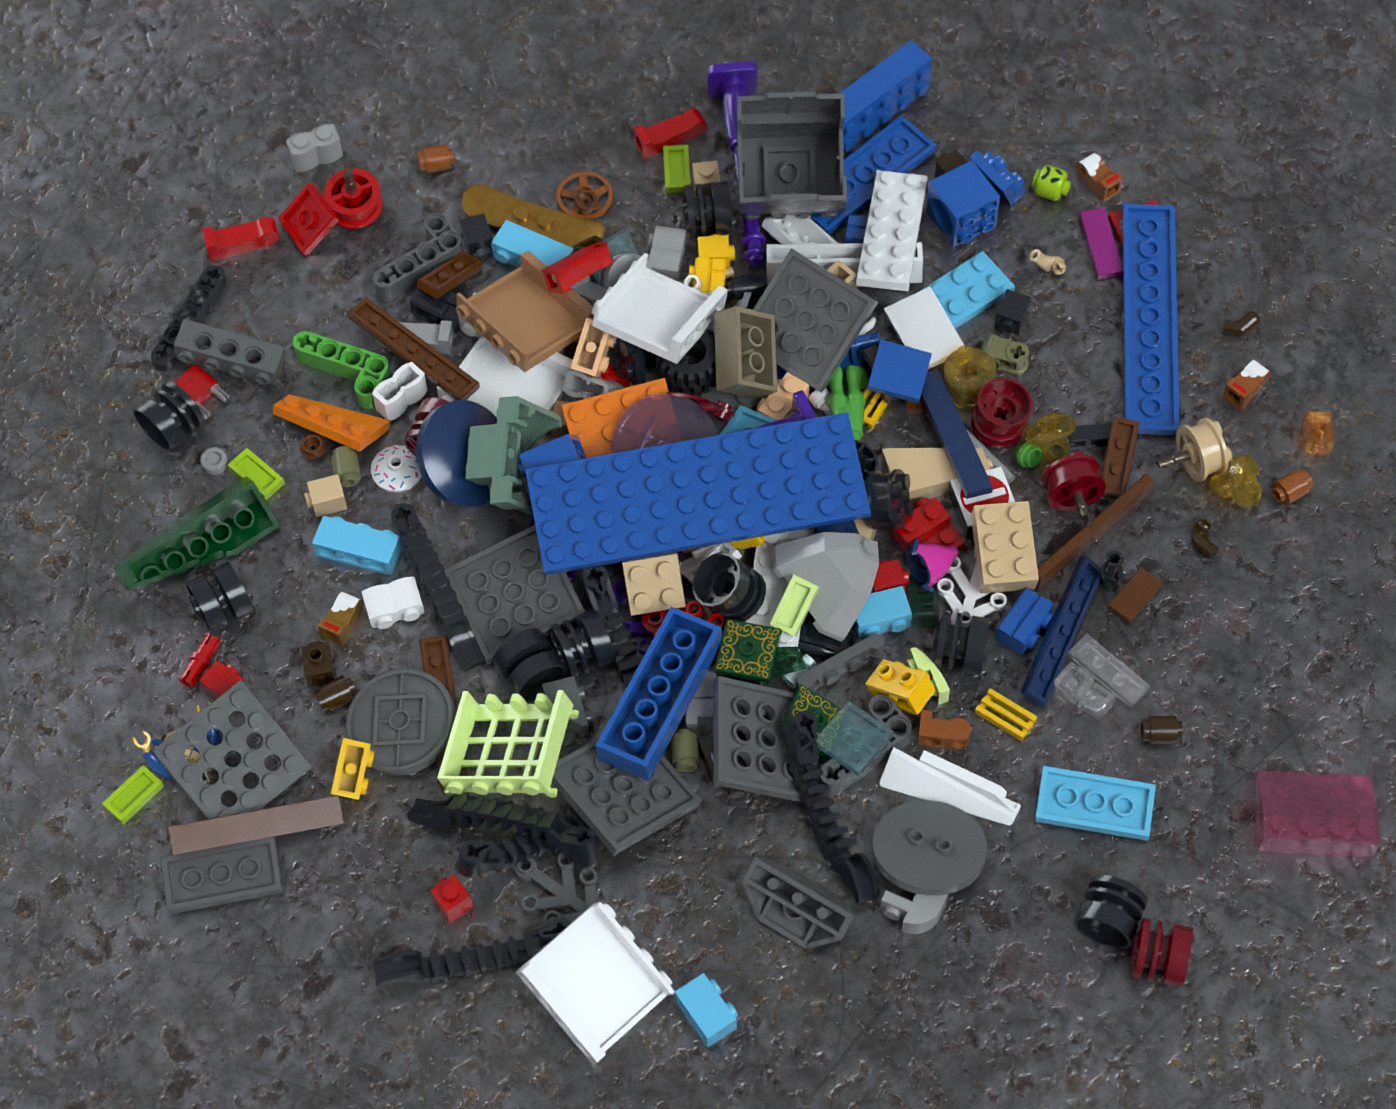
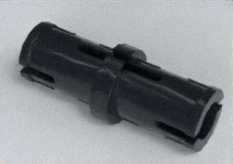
[1100,551,1124,591]

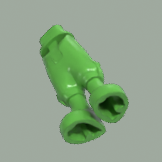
[826,365,869,441]

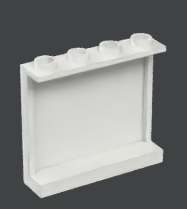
[592,253,728,364]
[437,335,577,417]
[516,902,675,1062]

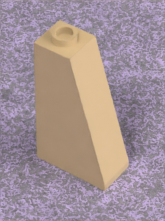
[881,448,993,503]

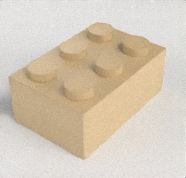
[971,501,1039,593]

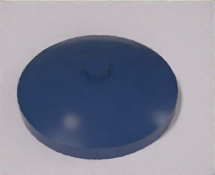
[416,400,497,508]

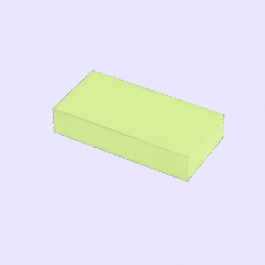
[769,574,820,637]

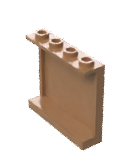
[456,250,594,373]

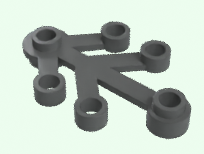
[515,852,597,925]

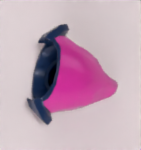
[906,538,958,593]

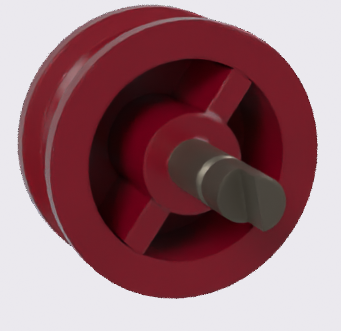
[1041,451,1106,527]

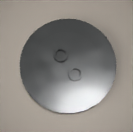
[346,669,456,776]
[872,800,987,896]

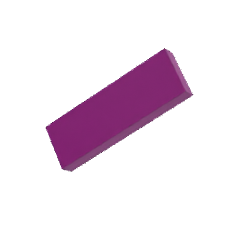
[1079,208,1123,280]

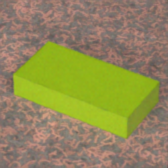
[663,145,691,193]
[228,448,285,501]
[102,765,164,825]

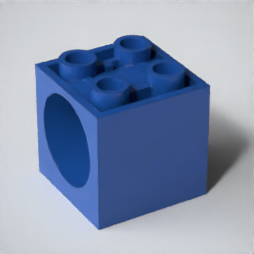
[926,160,1000,247]
[518,434,587,495]

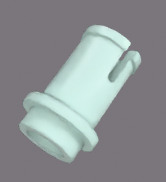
[782,654,817,689]

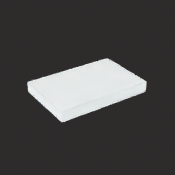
[884,286,966,369]

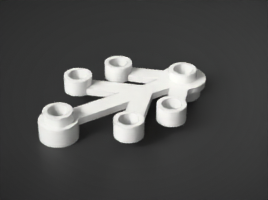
[937,549,1007,627]

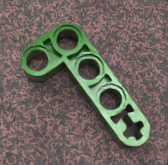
[293,331,391,409]

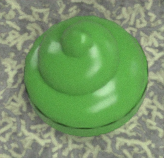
[1014,441,1042,468]

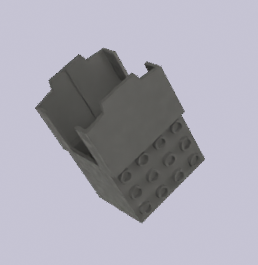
[737,92,847,220]

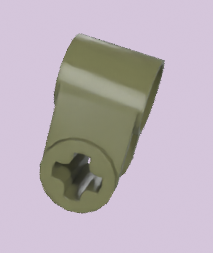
[977,335,1029,375]

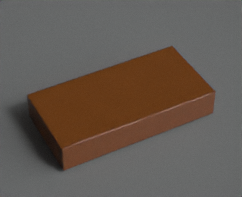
[1108,568,1163,625]

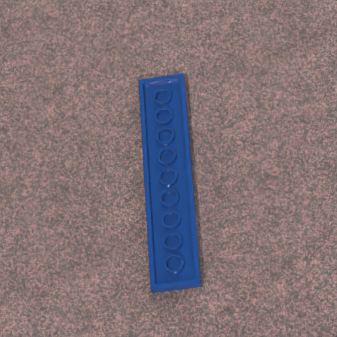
[1122,204,1179,435]

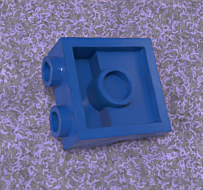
[970,150,1026,206]

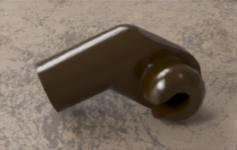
[1223,311,1260,336]
[1192,519,1219,559]

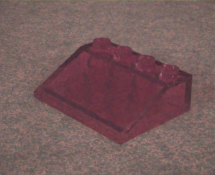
[1256,770,1380,857]

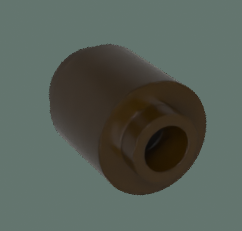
[314,675,357,712]
[1140,715,1183,744]

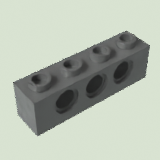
[174,319,285,386]

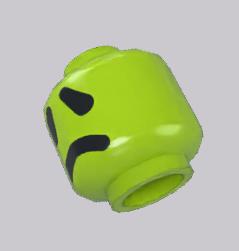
[1032,165,1071,201]

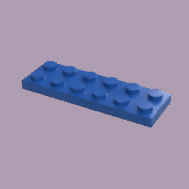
[810,115,937,235]

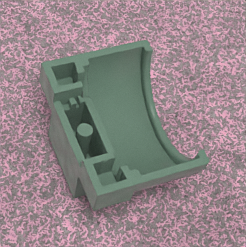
[465,396,563,517]

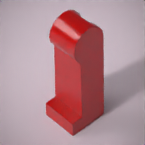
[634,108,707,160]
[202,217,279,261]
[542,242,613,294]

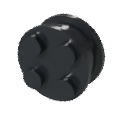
[865,469,914,529]

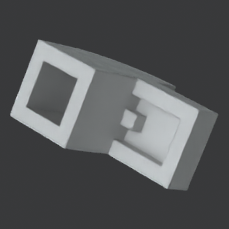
[880,890,948,934]

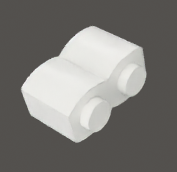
[372,362,427,420]
[362,576,425,629]

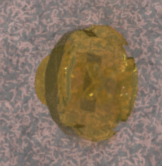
[1023,412,1077,463]
[1209,454,1262,508]

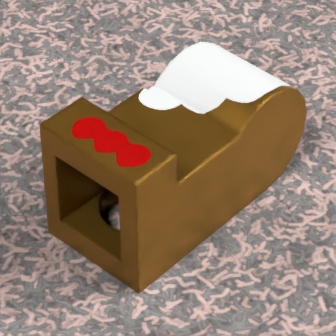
[318,591,364,647]

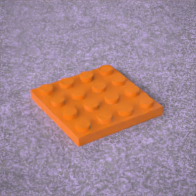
[561,378,682,458]

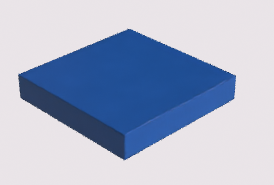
[867,340,932,403]

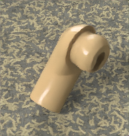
[1029,249,1066,275]

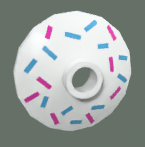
[371,445,422,493]

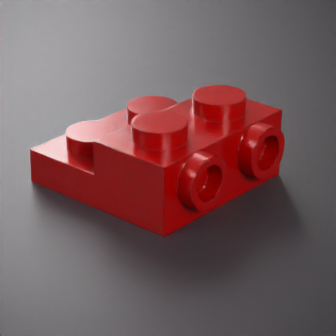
[890,497,966,553]

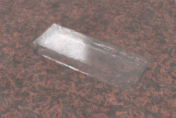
[1068,634,1150,707]

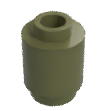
[331,446,361,487]
[670,729,700,772]

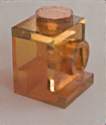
[1301,412,1334,455]

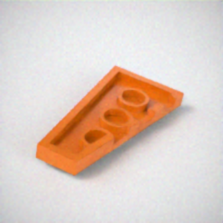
[273,394,391,452]

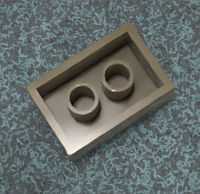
[714,306,777,399]

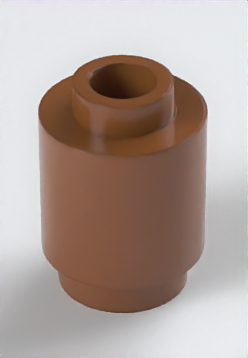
[417,144,455,173]
[1271,469,1313,505]

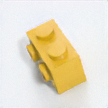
[865,659,935,715]
[330,738,375,800]

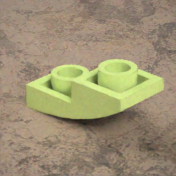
[906,647,950,705]

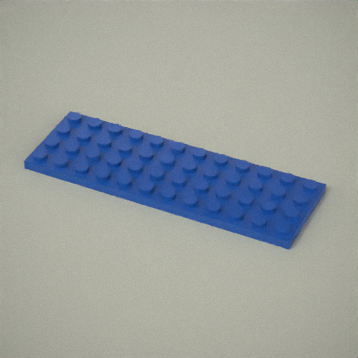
[525,412,871,575]

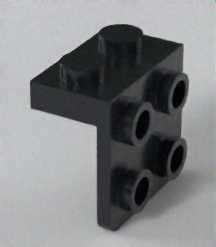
[619,338,656,385]

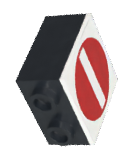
[948,467,1015,540]

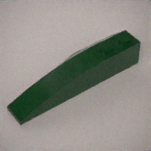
[113,476,280,591]

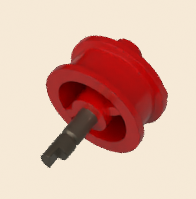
[324,167,383,229]

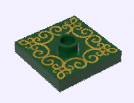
[714,619,782,683]
[780,684,847,759]

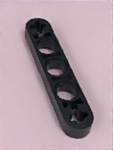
[151,265,227,371]

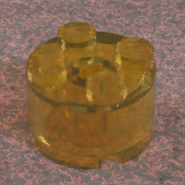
[942,345,997,409]

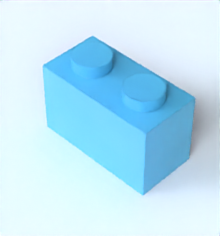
[853,586,912,639]
[675,973,738,1048]

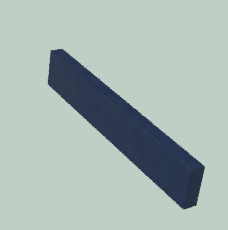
[920,370,993,499]
[1020,555,1102,707]

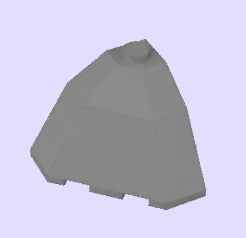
[772,532,879,641]

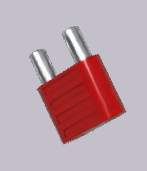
[174,364,230,419]

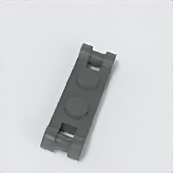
[797,634,884,691]

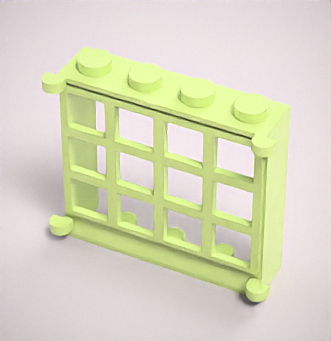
[437,690,579,798]

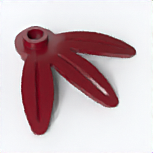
[666,392,736,423]

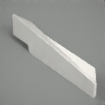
[880,748,1021,826]

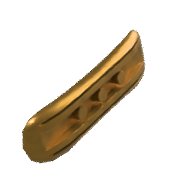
[461,184,605,253]

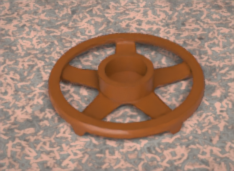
[556,172,613,219]

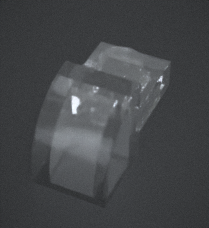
[1054,662,1116,720]

